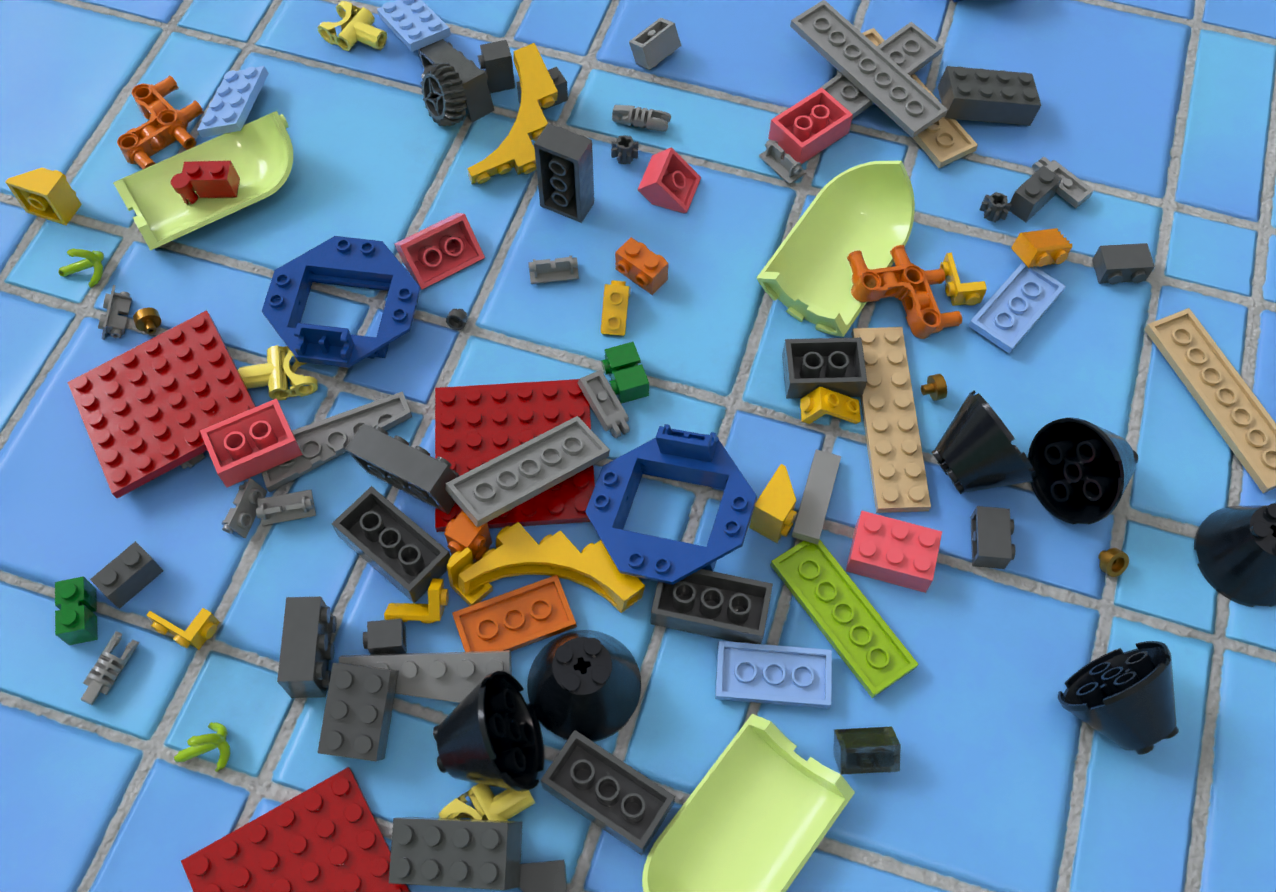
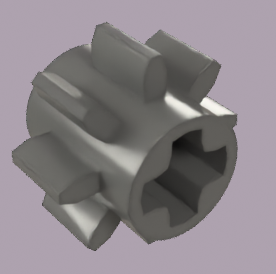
[611,135,638,164]
[979,192,1012,222]

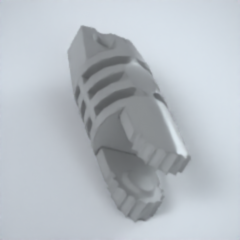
[612,105,671,132]
[81,631,139,705]

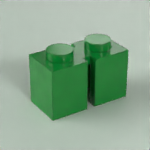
[601,342,649,404]
[55,576,98,645]

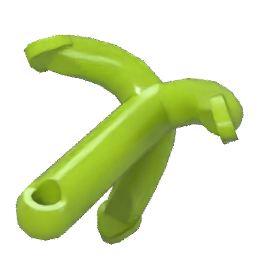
[58,249,104,288]
[174,722,230,773]

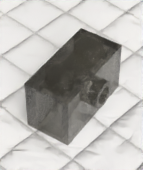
[833,726,901,774]

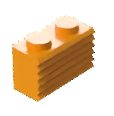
[1011,228,1072,268]

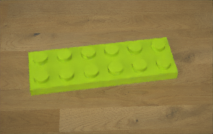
[770,539,919,698]

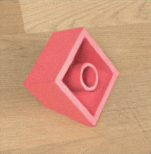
[637,147,701,213]

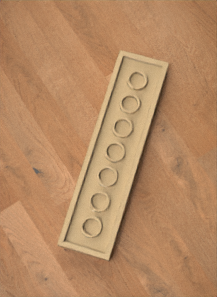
[862,28,978,168]
[1144,308,1276,493]
[852,327,931,513]

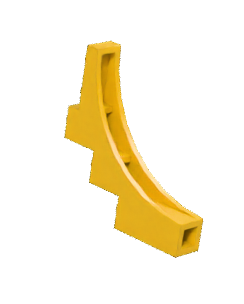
[467,43,558,184]
[458,522,645,613]

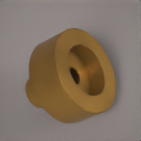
[133,308,161,334]
[921,374,947,400]
[1099,548,1129,577]

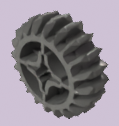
[421,63,467,126]

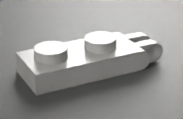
[1032,157,1094,208]
[577,370,630,438]

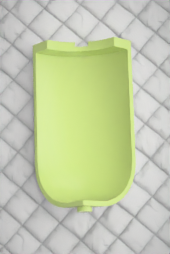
[113,111,293,250]
[757,161,915,337]
[642,714,855,892]

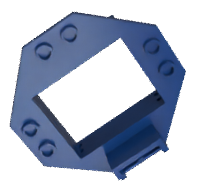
[262,236,421,368]
[585,424,757,585]

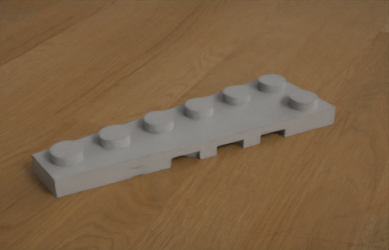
[262,391,412,492]
[339,650,512,703]

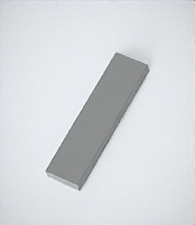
[791,449,841,545]

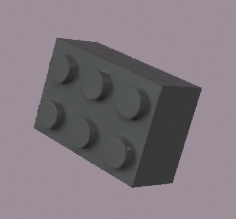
[782,337,867,399]
[277,597,337,698]
[318,663,399,761]

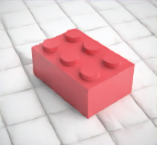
[768,88,853,164]
[845,510,942,593]

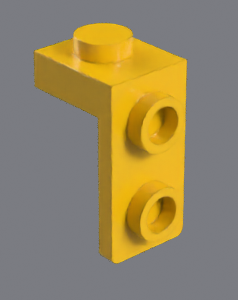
[940,253,987,306]
[601,280,631,336]
[800,387,861,424]
[447,547,493,606]
[384,578,449,623]
[146,608,220,650]

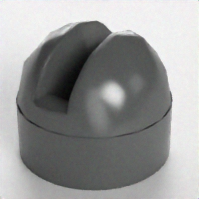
[446,308,468,330]

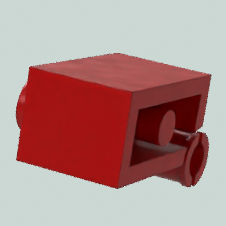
[171,161,240,204]

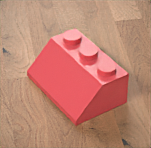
[394,213,485,290]
[200,398,303,488]

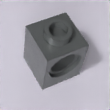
[363,619,407,654]

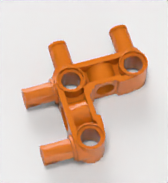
[117,76,204,170]
[847,245,962,339]

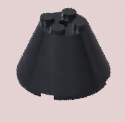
[931,390,1037,494]
[1028,418,1138,524]
[1194,503,1276,607]
[527,630,641,742]
[1058,641,1179,755]
[433,671,544,792]

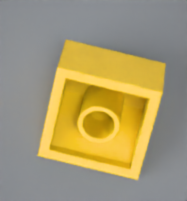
[5,168,82,226]
[749,464,797,543]

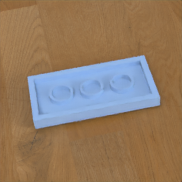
[377,0,451,52]
[197,66,268,138]
[968,262,1066,354]
[715,641,832,709]

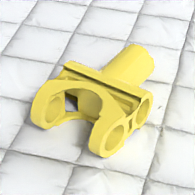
[318,1,387,51]
[238,345,318,400]
[439,784,535,821]

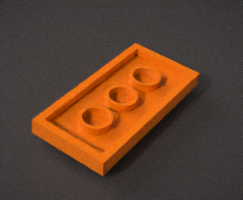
[452,575,577,652]

